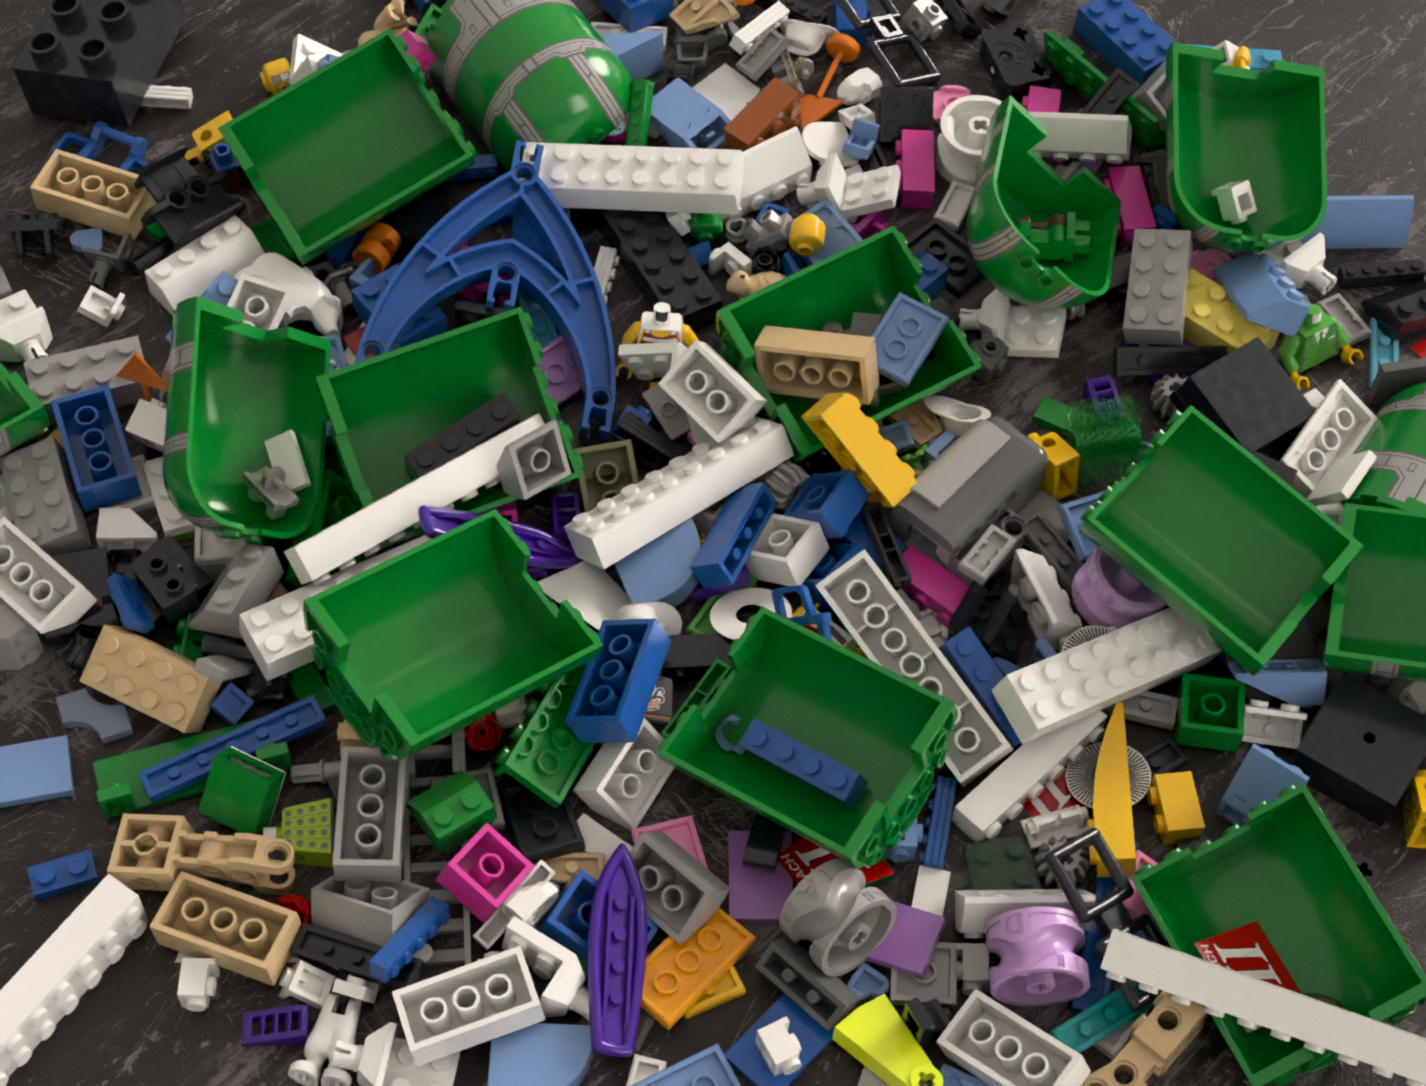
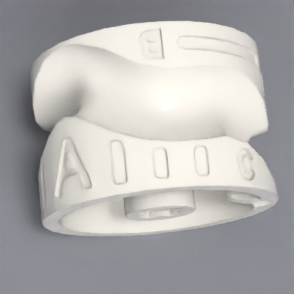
[934,95,1002,187]

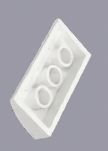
[1280,379,1377,499]

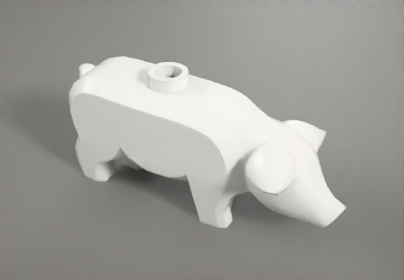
[234,253,343,336]

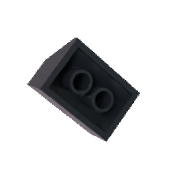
[1361,279,1426,344]

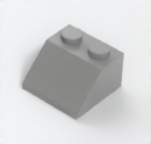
[496,420,571,500]
[0,601,44,670]

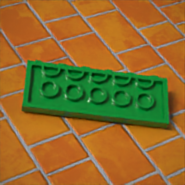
[493,628,595,808]

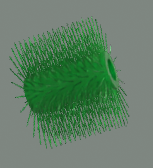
[1063,394,1146,488]

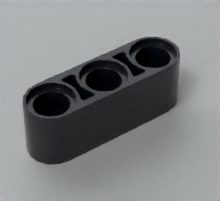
[743,812,787,873]

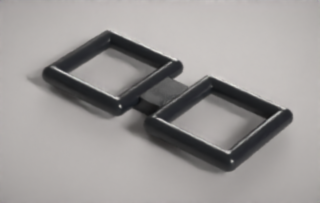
[836,0,941,87]
[1045,828,1167,1012]

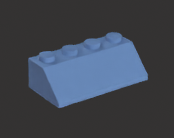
[1212,252,1310,337]

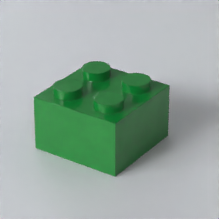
[1175,673,1245,752]

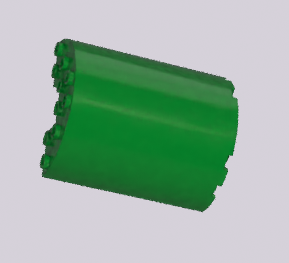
[218,28,478,265]
[716,225,982,463]
[315,307,584,548]
[1079,405,1363,676]
[303,509,603,761]
[657,606,956,868]
[1131,783,1426,1086]

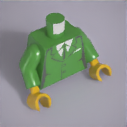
[1279,304,1363,390]

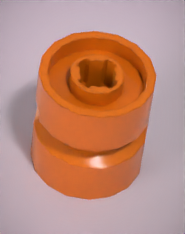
[352,222,402,274]

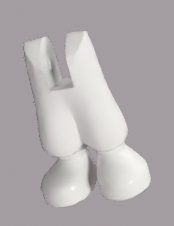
[288,993,362,1086]

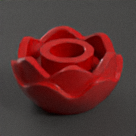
[464,714,502,751]
[276,893,311,924]

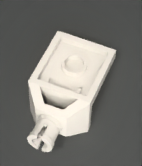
[289,34,342,85]
[796,152,901,219]
[1235,232,1337,295]
[0,289,53,362]
[959,289,1067,358]
[618,342,688,381]
[501,916,590,1022]
[331,1022,461,1086]

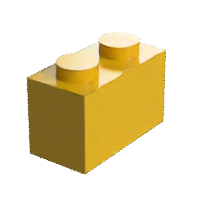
[1146,771,1205,845]

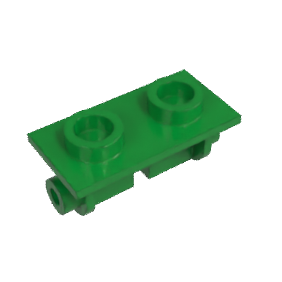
[171,611,207,662]

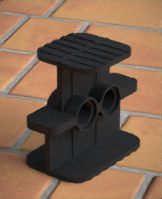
[134,144,246,254]

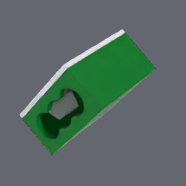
[198,746,286,835]

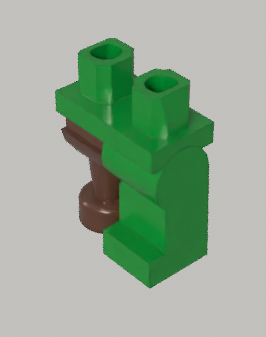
[1019,212,1090,262]

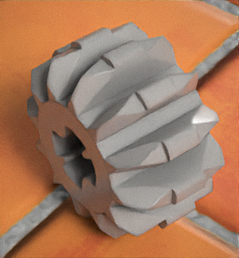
[1150,373,1189,418]
[765,460,810,512]
[1034,835,1090,889]

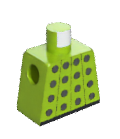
[263,798,337,867]

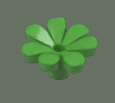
[900,444,928,471]

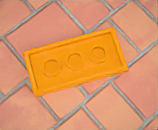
[641,907,756,1030]

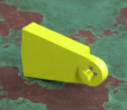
[832,994,943,1086]

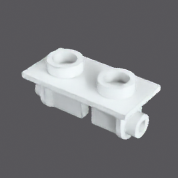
[1020,804,1089,849]

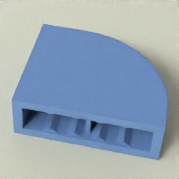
[614,517,702,608]
[488,1023,593,1086]

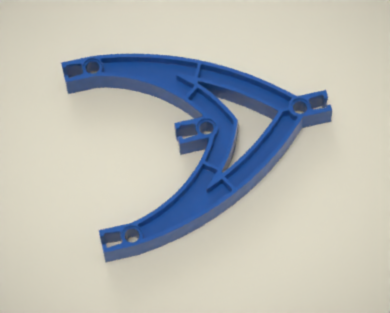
[355,140,616,443]

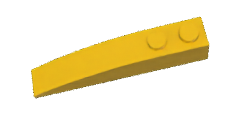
[1087,702,1136,877]

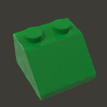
[406,771,495,854]

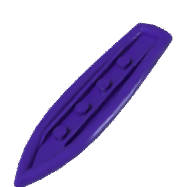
[418,505,585,569]
[587,843,647,1057]

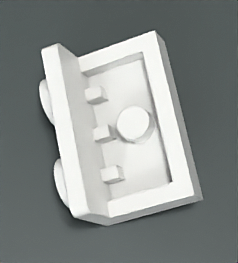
[1241,699,1307,749]

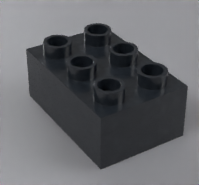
[13,0,187,127]

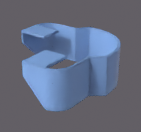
[715,714,745,755]

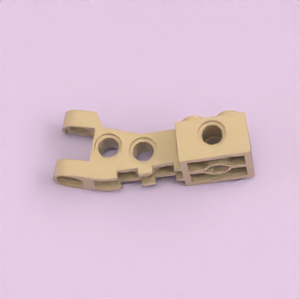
[107,813,295,895]
[1081,991,1207,1086]

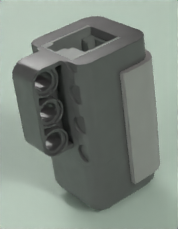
[890,416,1048,586]

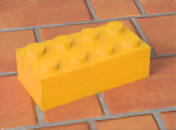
[801,392,917,507]

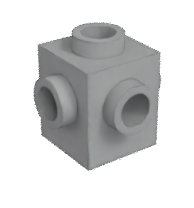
[901,0,948,42]

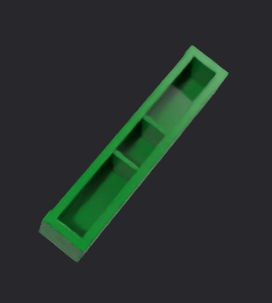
[626,79,654,146]
[661,658,733,738]

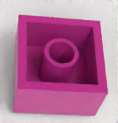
[435,823,535,923]

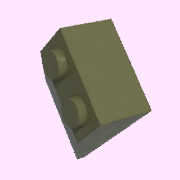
[573,439,639,513]

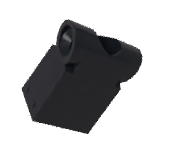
[45,547,123,647]

